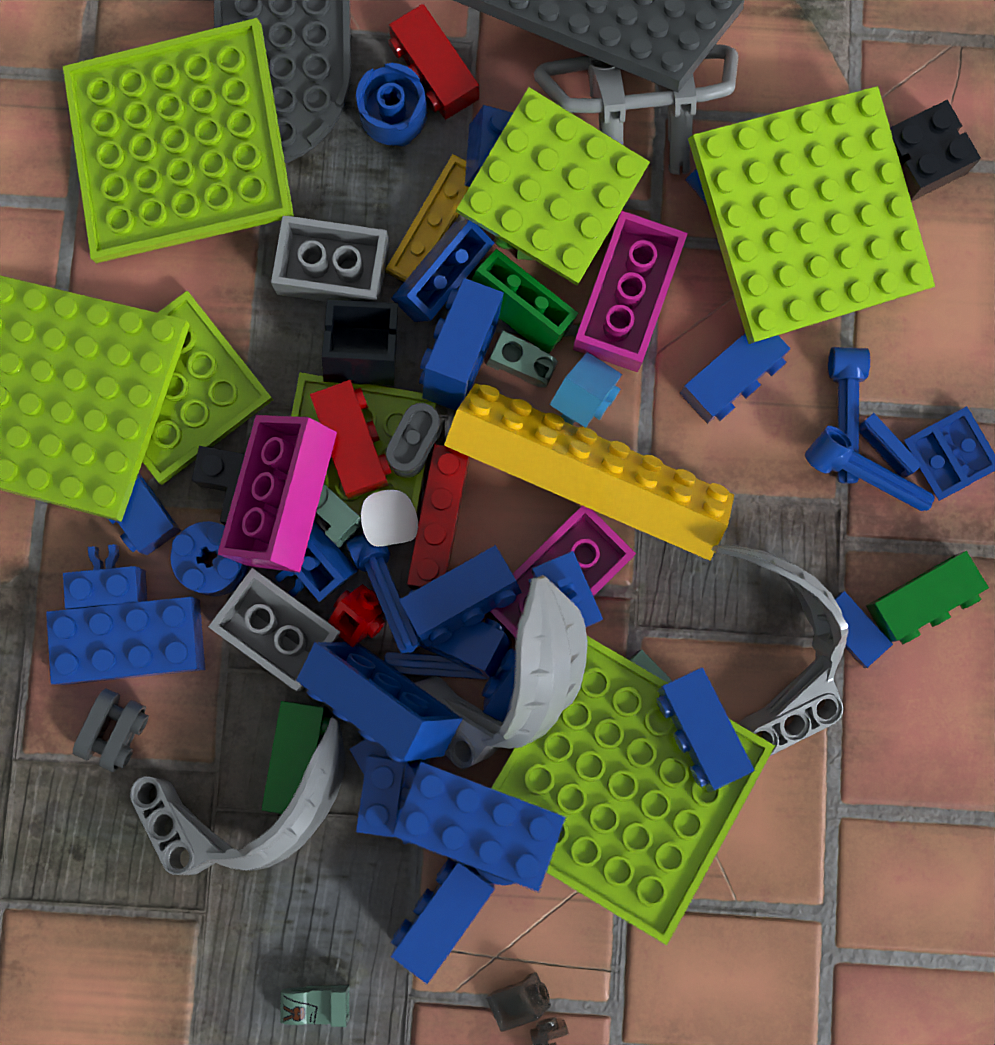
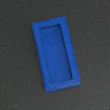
[859,413,922,478]
[834,591,893,668]

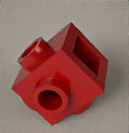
[328,584,386,647]

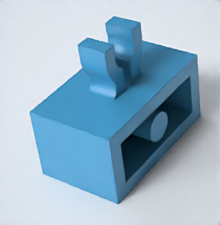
[550,352,622,428]

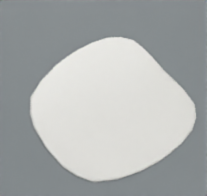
[361,490,418,547]

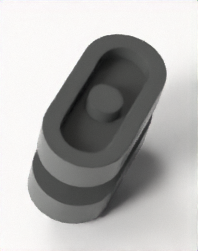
[386,403,441,478]
[73,688,149,772]

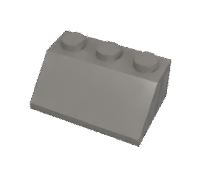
[208,568,340,692]

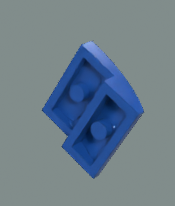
[904,406,995,501]

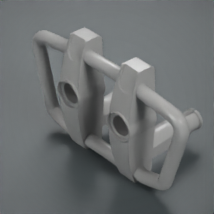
[534,44,739,175]

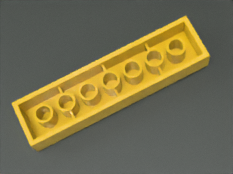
[444,383,734,561]

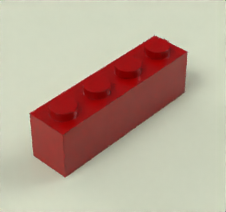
[407,444,470,589]

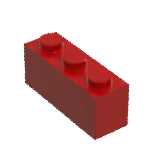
[388,3,479,120]
[310,380,392,499]

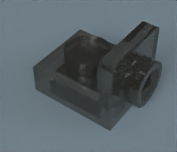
[486,972,551,1032]
[529,1017,569,1045]

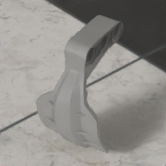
[711,544,848,756]
[415,575,587,769]
[130,718,345,875]

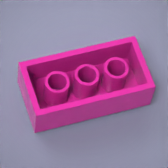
[573,211,688,372]
[218,415,337,573]
[488,506,636,640]

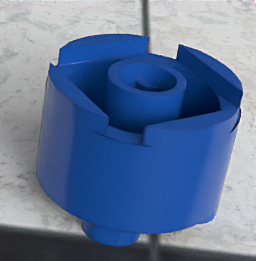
[356,63,427,147]
[170,521,249,597]

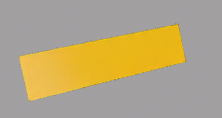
[386,154,469,282]

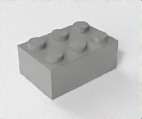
[271,216,390,302]

